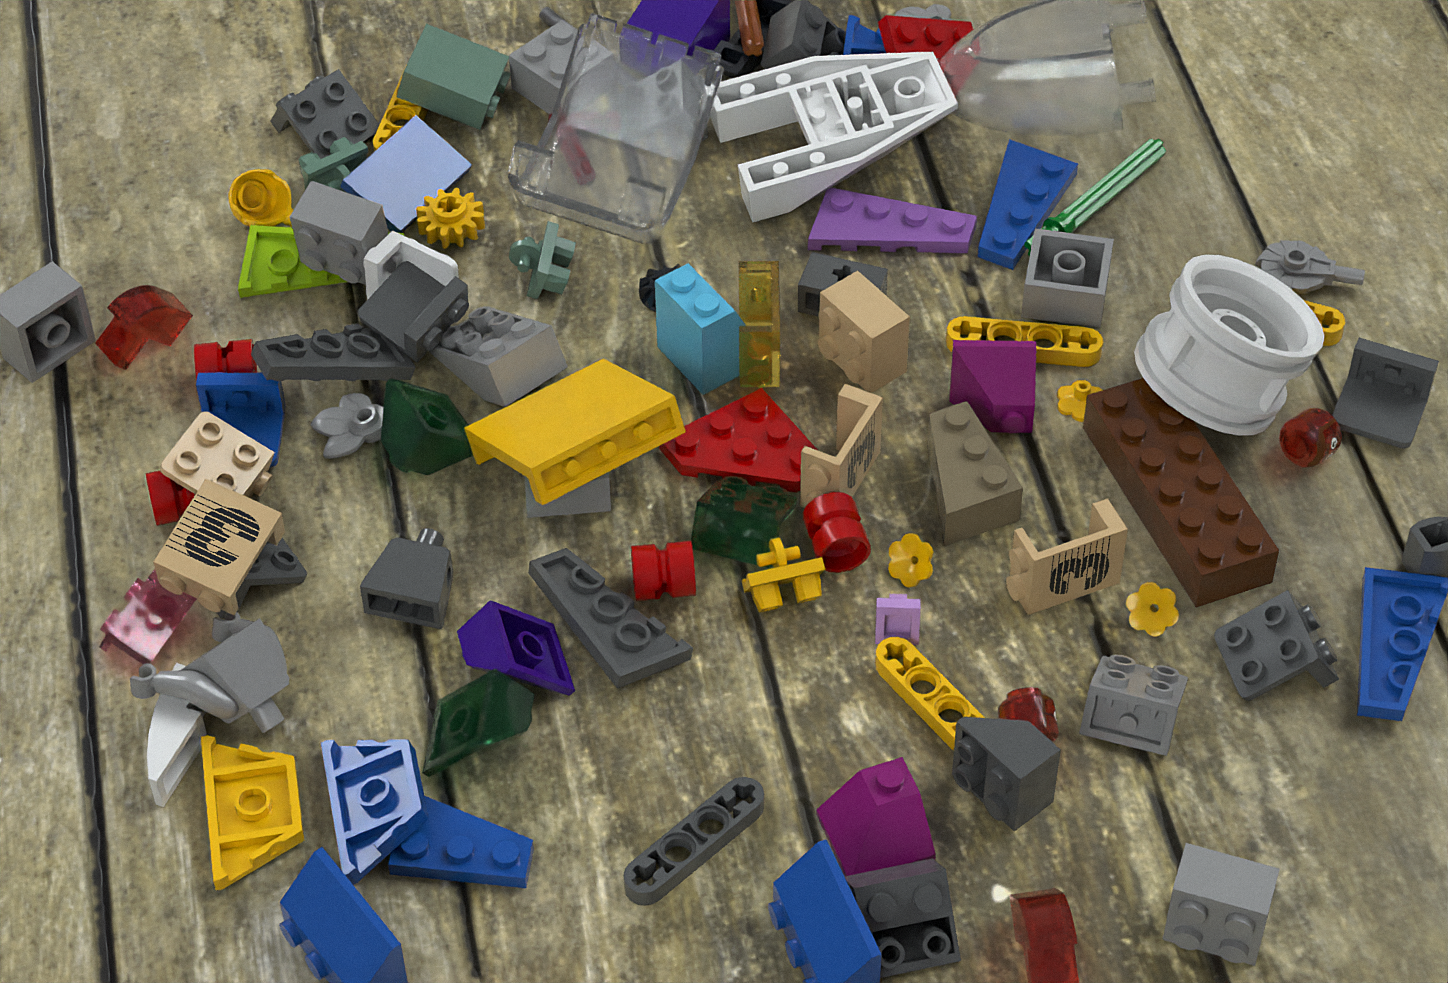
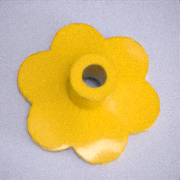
[1057,380,1102,422]
[888,533,933,588]
[1126,582,1179,637]

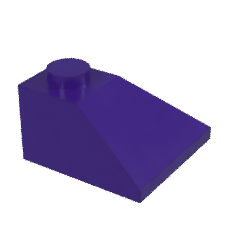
[457,600,575,696]

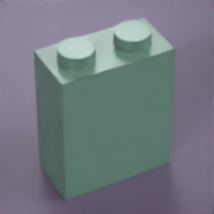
[397,24,511,130]

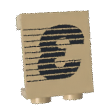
[800,384,883,508]
[153,479,285,615]
[1006,498,1128,615]

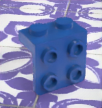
[196,372,286,467]

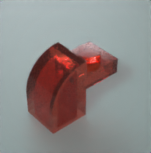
[95,285,193,370]
[1009,888,1079,983]

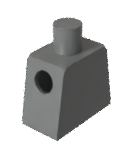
[360,528,453,630]

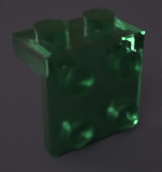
[691,476,797,568]

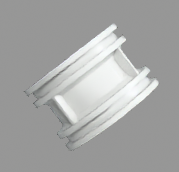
[1134,255,1324,436]

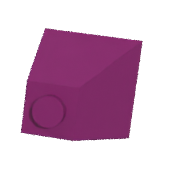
[949,340,1036,433]
[816,757,936,876]

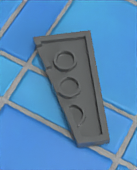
[251,323,416,381]
[528,548,693,689]

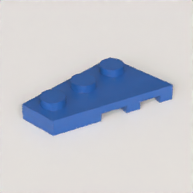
[388,796,534,888]

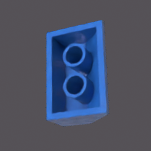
[768,839,882,983]
[279,847,408,983]

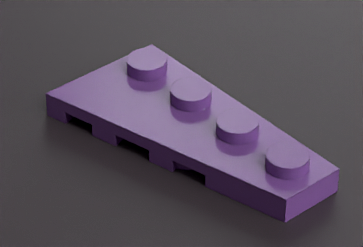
[808,188,977,253]

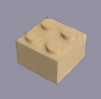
[818,271,910,393]

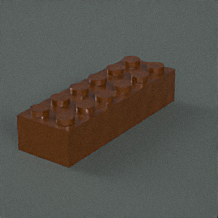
[1083,378,1279,608]

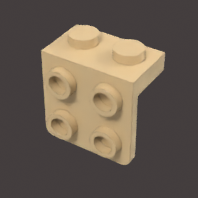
[160,412,275,498]

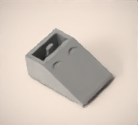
[429,306,568,407]

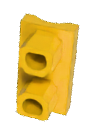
[742,538,825,613]

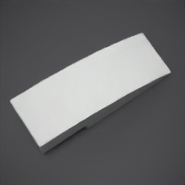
[147,663,207,807]

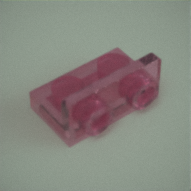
[99,569,197,665]

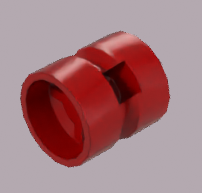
[194,339,258,381]
[146,470,196,526]
[803,492,871,573]
[631,540,696,601]

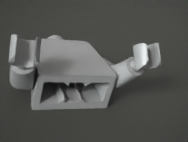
[130,612,290,733]

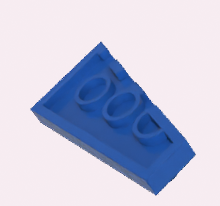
[978,139,1078,270]
[1357,567,1448,721]

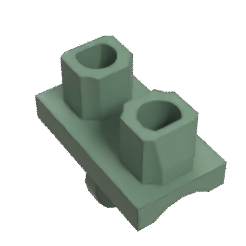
[299,137,368,193]
[509,221,576,299]

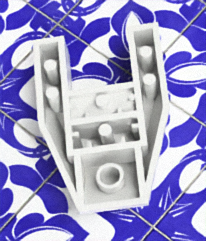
[706,52,958,222]

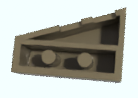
[927,401,1023,546]

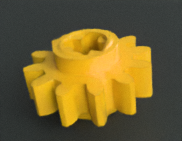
[416,188,485,249]

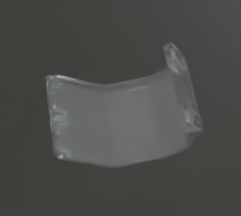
[508,13,724,244]

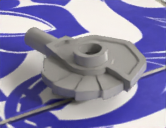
[1255,240,1365,294]

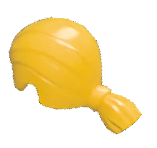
[228,169,294,227]

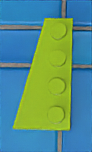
[238,225,405,298]

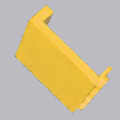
[464,358,686,505]

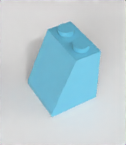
[655,263,769,395]

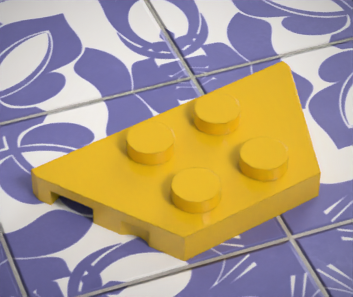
[201,735,305,891]

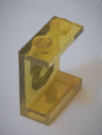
[739,261,780,388]

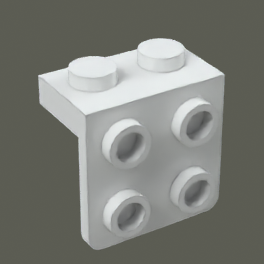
[363,231,459,300]

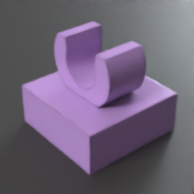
[875,594,921,645]

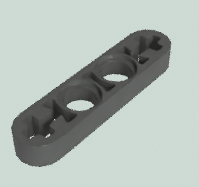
[623,777,764,906]

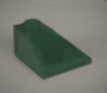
[380,378,473,475]
[422,669,535,777]

